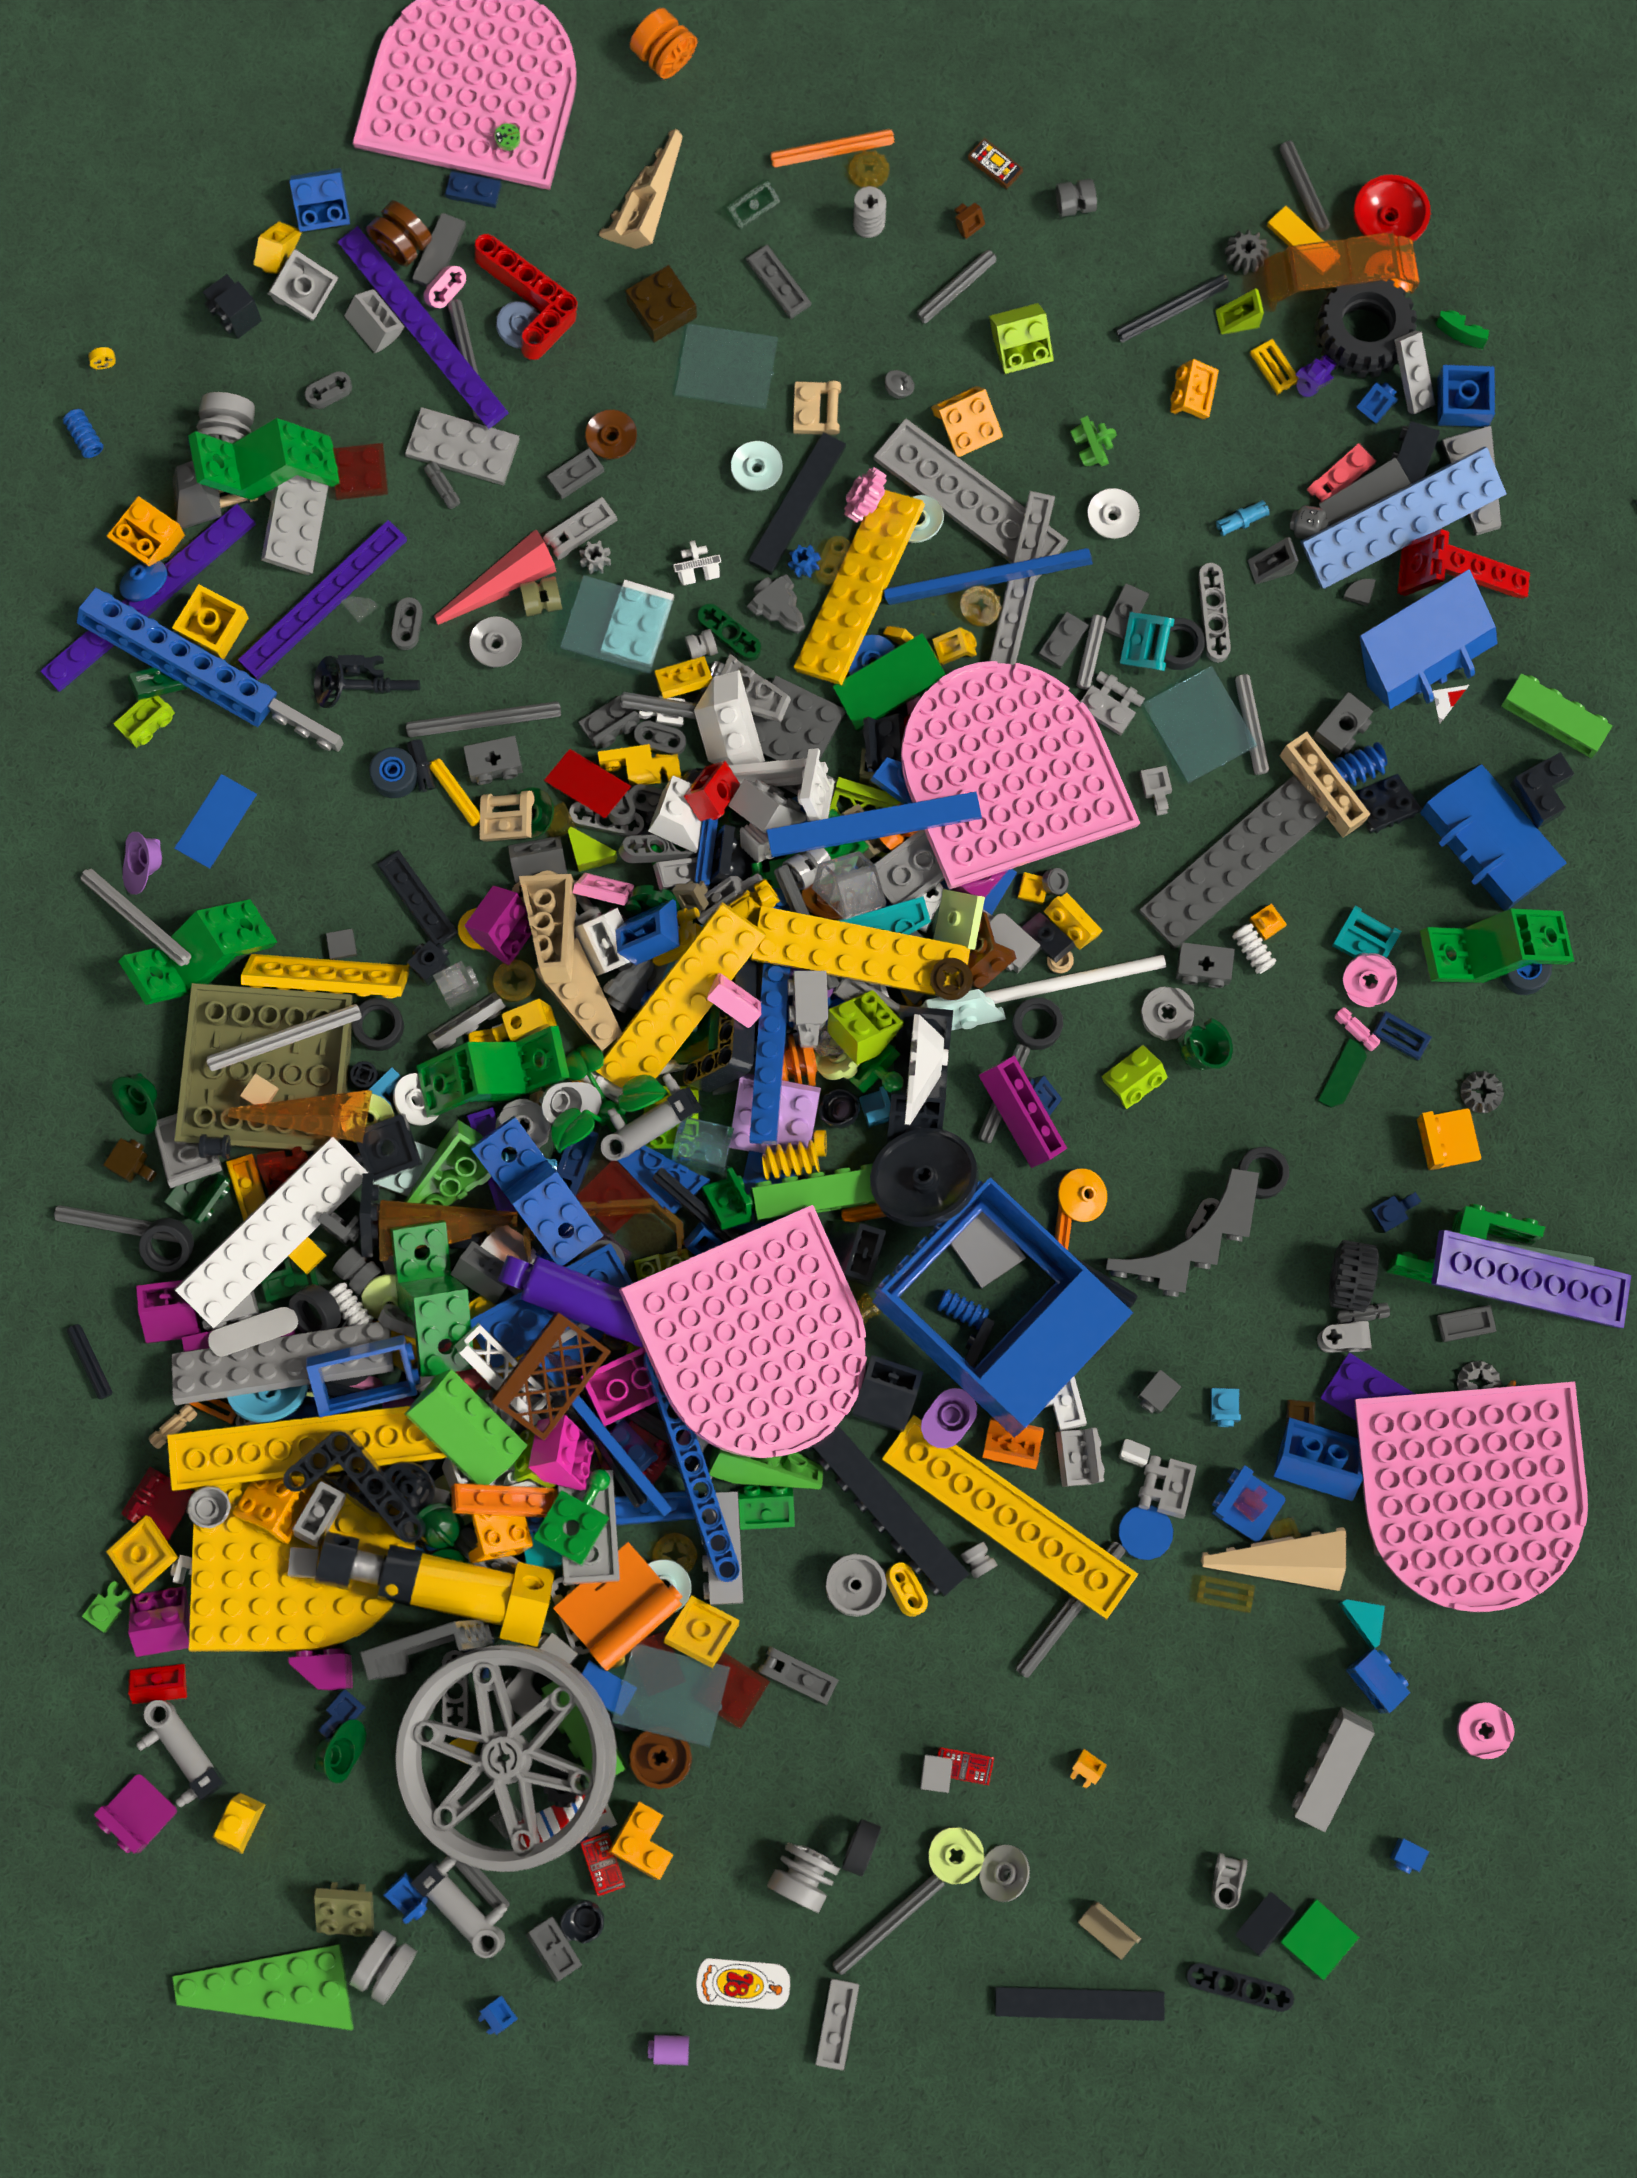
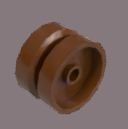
[366,200,432,267]
[630,1727,692,1789]

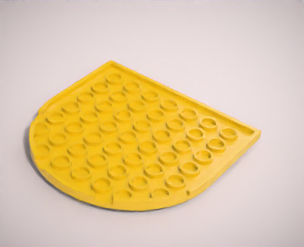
[189,1465,416,1652]

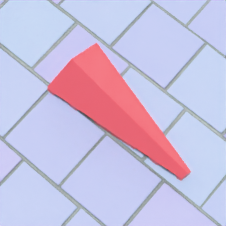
[434,529,556,625]

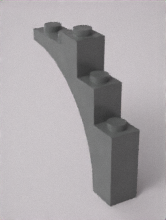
[1106,1169,1259,1297]

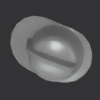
[539,1082,601,1124]

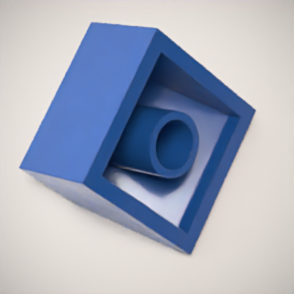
[1345,1648,1410,1714]

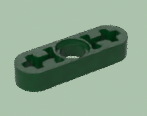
[698,604,761,662]

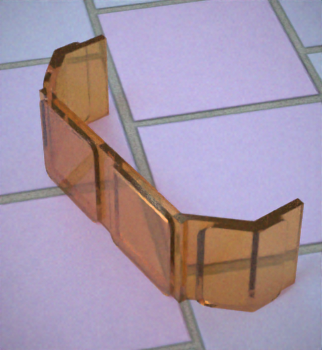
[1263,233,1419,312]
[523,1199,684,1264]

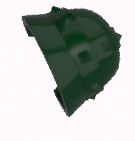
[1178,1018,1233,1071]

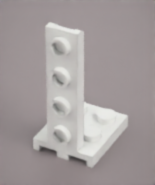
[729,748,834,822]

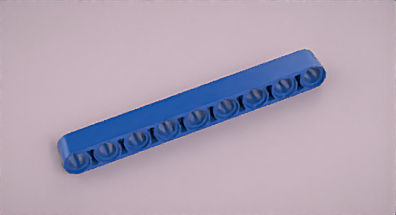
[643,1353,740,1582]

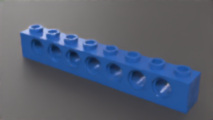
[77,588,277,728]

